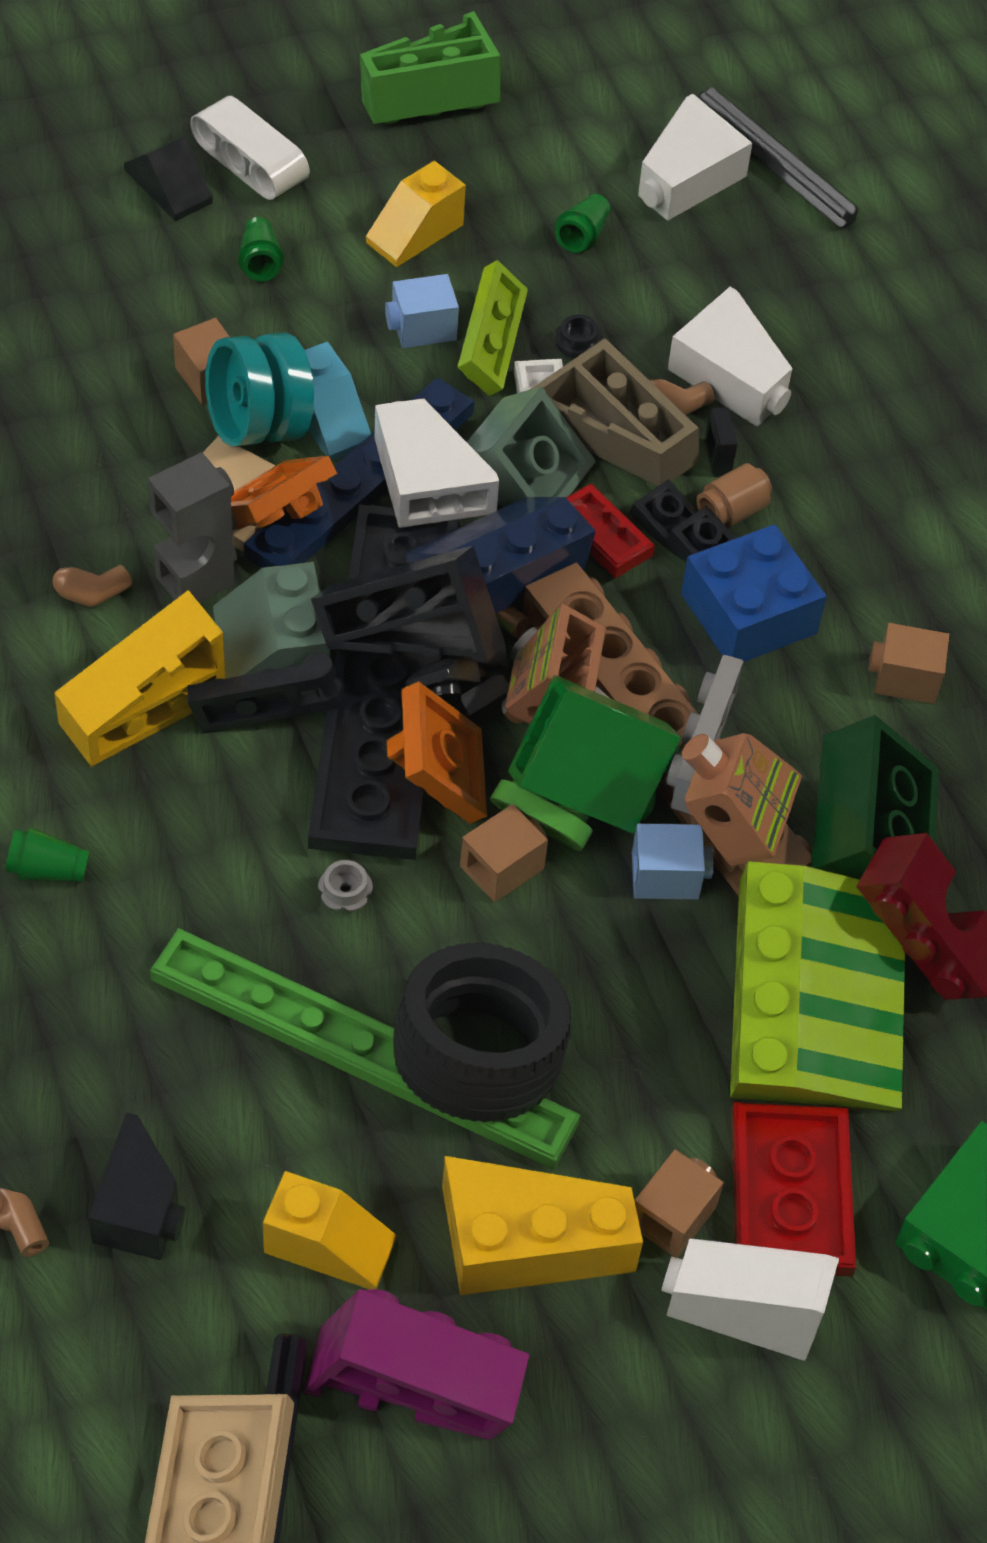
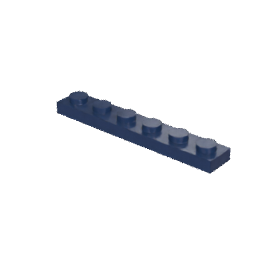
[244,377,474,568]

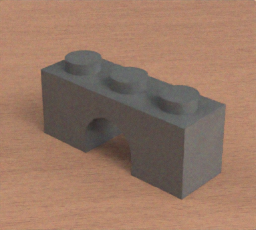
[148,452,237,602]

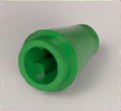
[555,194,610,253]
[238,217,284,282]
[5,826,90,883]

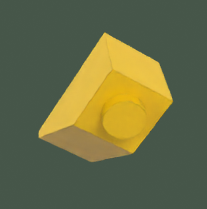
[366,160,466,267]
[263,1171,397,1289]

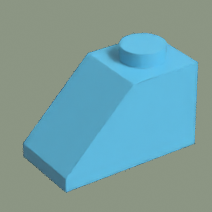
[305,341,371,461]

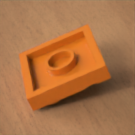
[231,455,337,529]
[387,681,487,824]

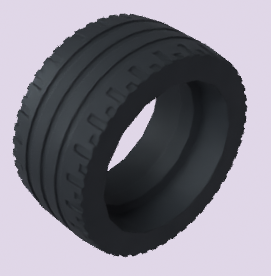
[393,942,571,1122]

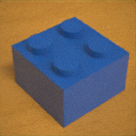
[681,524,827,662]

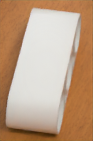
[190,96,310,200]

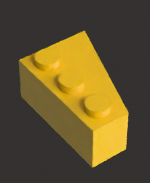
[54,590,225,767]
[442,1156,643,1295]

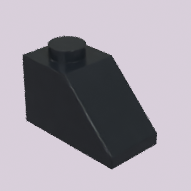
[88,1112,186,1260]

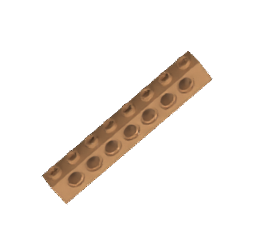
[523,562,812,896]

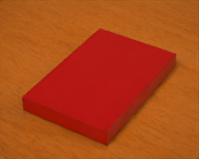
[732,1102,856,1277]

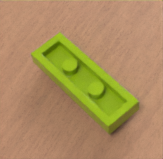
[457,260,528,396]

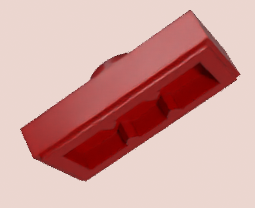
[566,483,655,579]

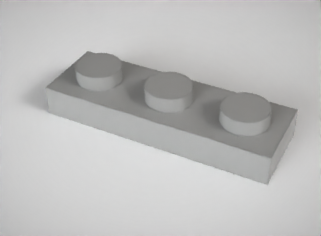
[666,654,744,814]

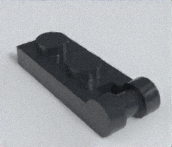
[188,653,345,733]

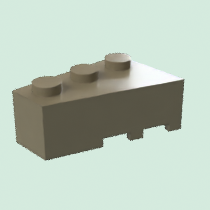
[530,338,699,486]

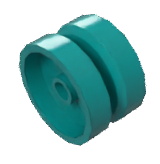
[205,332,314,447]

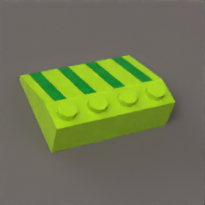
[730,861,905,1111]

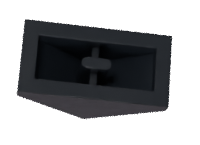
[124,136,213,222]

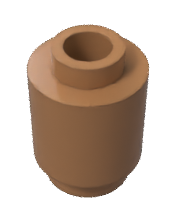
[696,463,772,528]

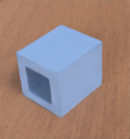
[385,274,459,348]
[632,824,713,900]

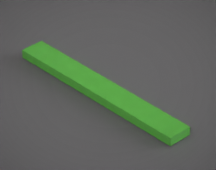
[150,928,580,1170]

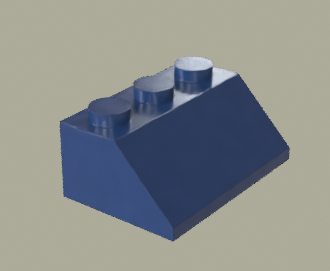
[405,497,596,613]

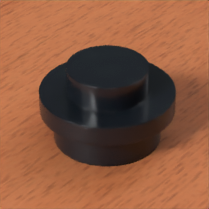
[555,314,602,358]

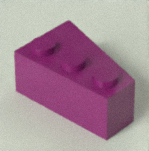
[302,1289,530,1440]

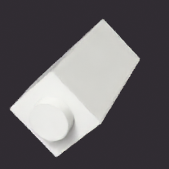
[638,94,752,221]
[668,287,792,427]
[374,399,499,528]
[661,1238,839,1361]

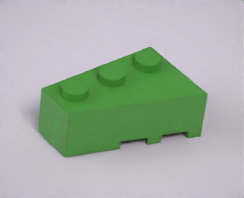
[360,11,500,124]

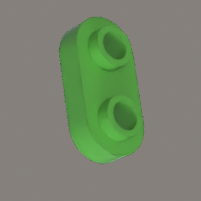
[490,780,593,851]

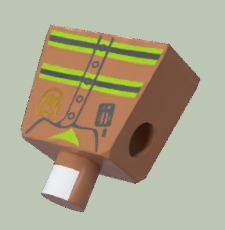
[502,603,606,724]
[682,733,802,867]

